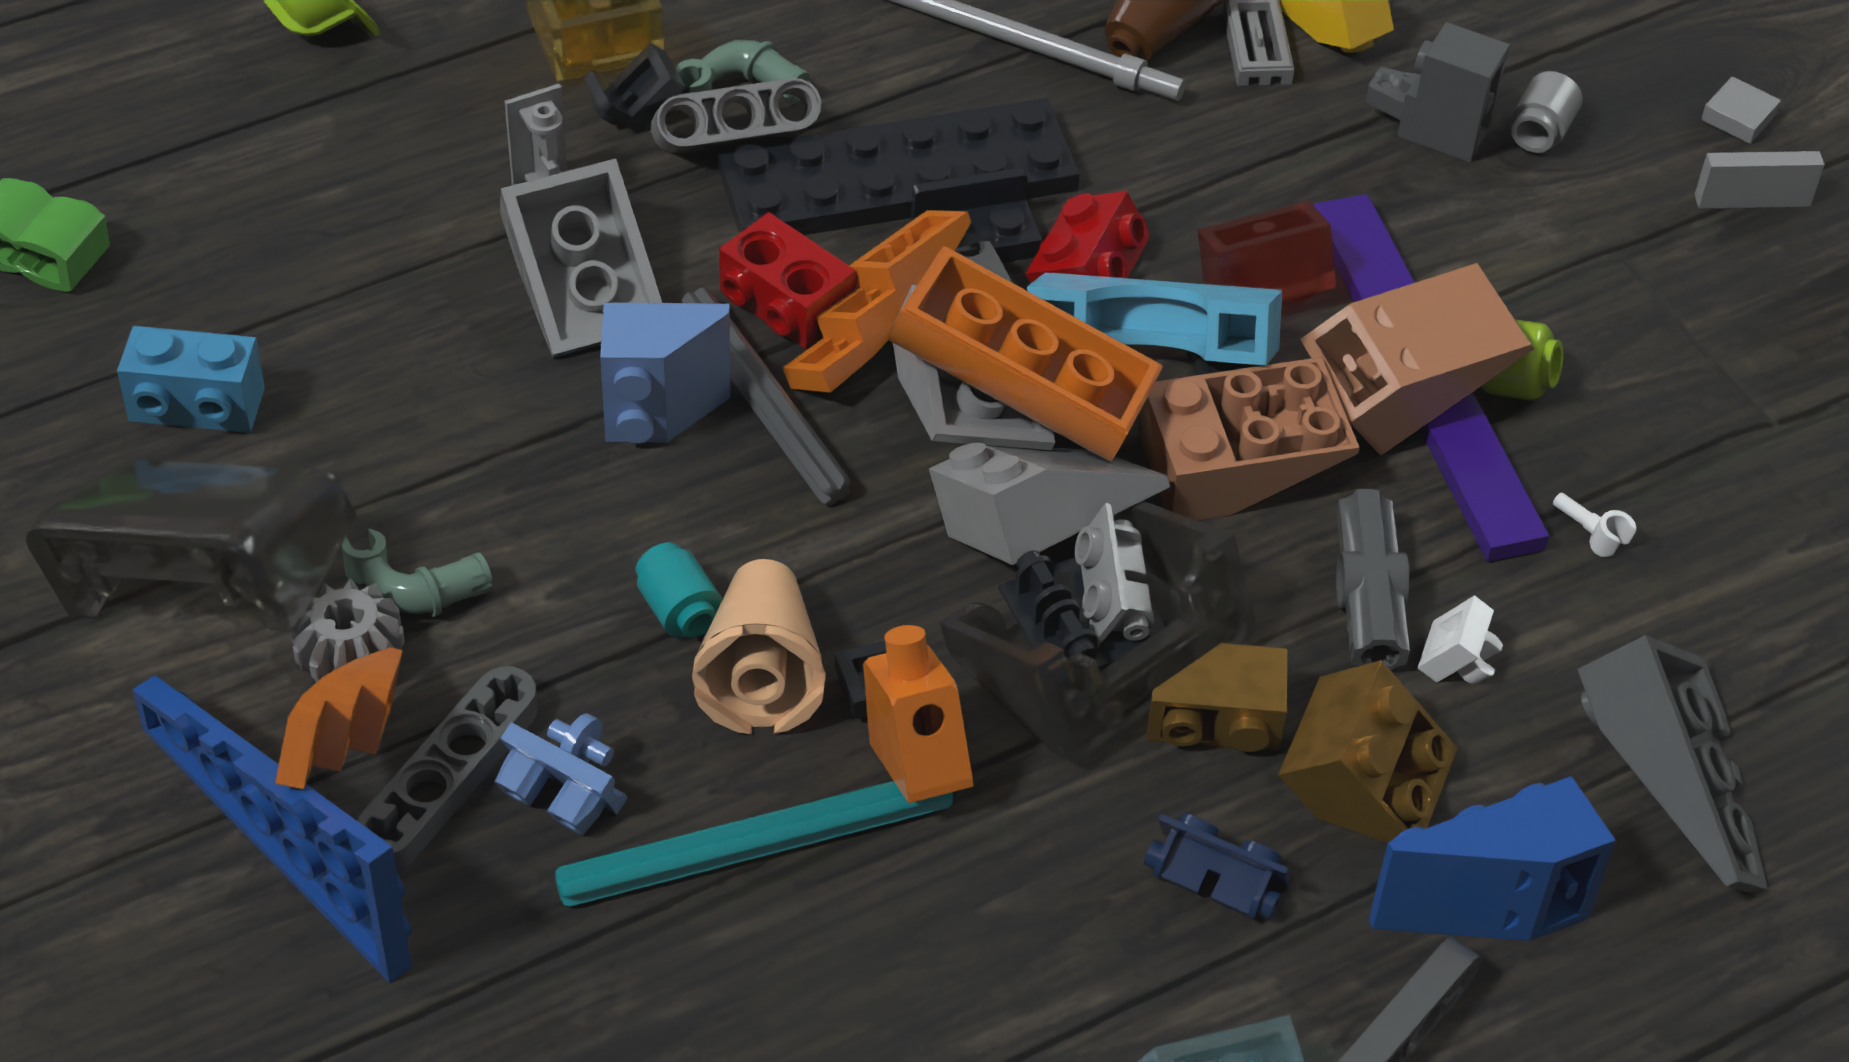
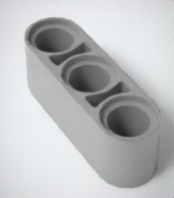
[651,78,821,154]

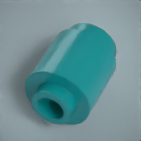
[635,542,723,638]

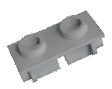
[505,84,567,185]
[1075,503,1154,647]

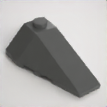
[1577,635,1768,895]

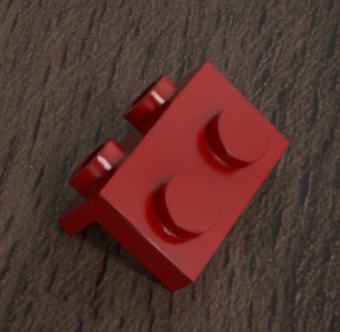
[1025,191,1150,283]

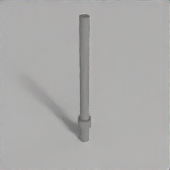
[888,0,1186,101]

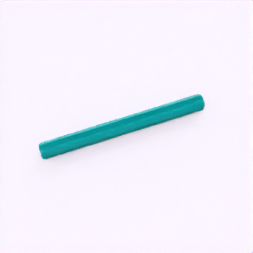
[555,781,953,907]

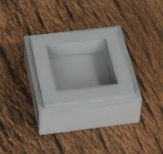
[1701,76,1781,144]

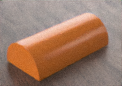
[888,246,1163,462]

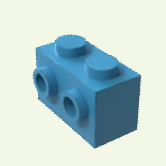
[117,326,265,433]

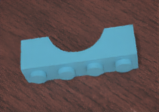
[1027,272,1282,365]

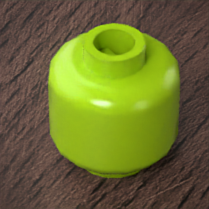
[1481,319,1563,401]

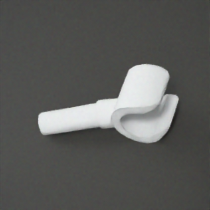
[1553,493,1636,557]

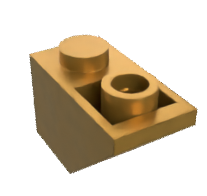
[1147,643,1287,752]

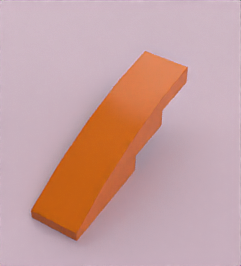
[782,210,971,393]
[275,647,403,789]

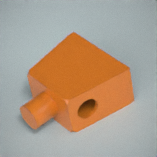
[863,625,974,803]

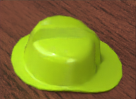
[264,0,381,36]

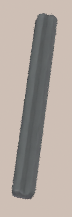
[682,287,851,506]

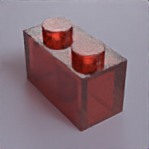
[1197,201,1336,302]

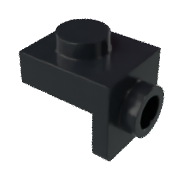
[584,43,686,133]

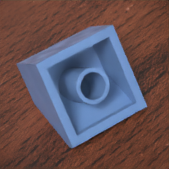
[600,302,731,443]

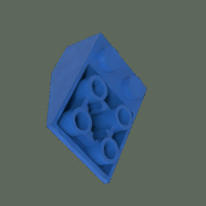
[1368,776,1616,941]

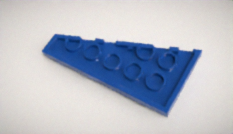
[132,675,412,983]

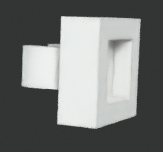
[1417,595,1503,685]

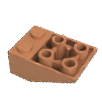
[1300,263,1534,456]
[1138,357,1359,525]

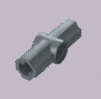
[1336,489,1410,670]

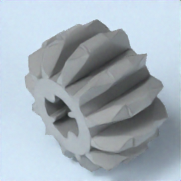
[289,577,405,682]

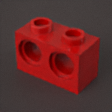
[719,212,856,350]

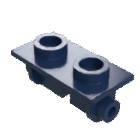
[1144,813,1291,920]

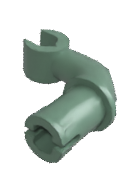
[675,40,811,104]
[342,528,493,617]

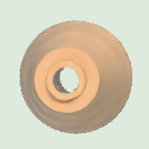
[692,559,826,734]

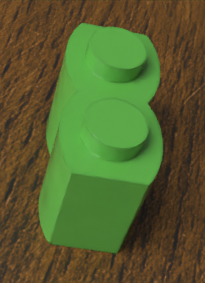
[0,178,110,292]

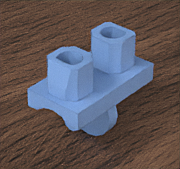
[495,713,628,836]

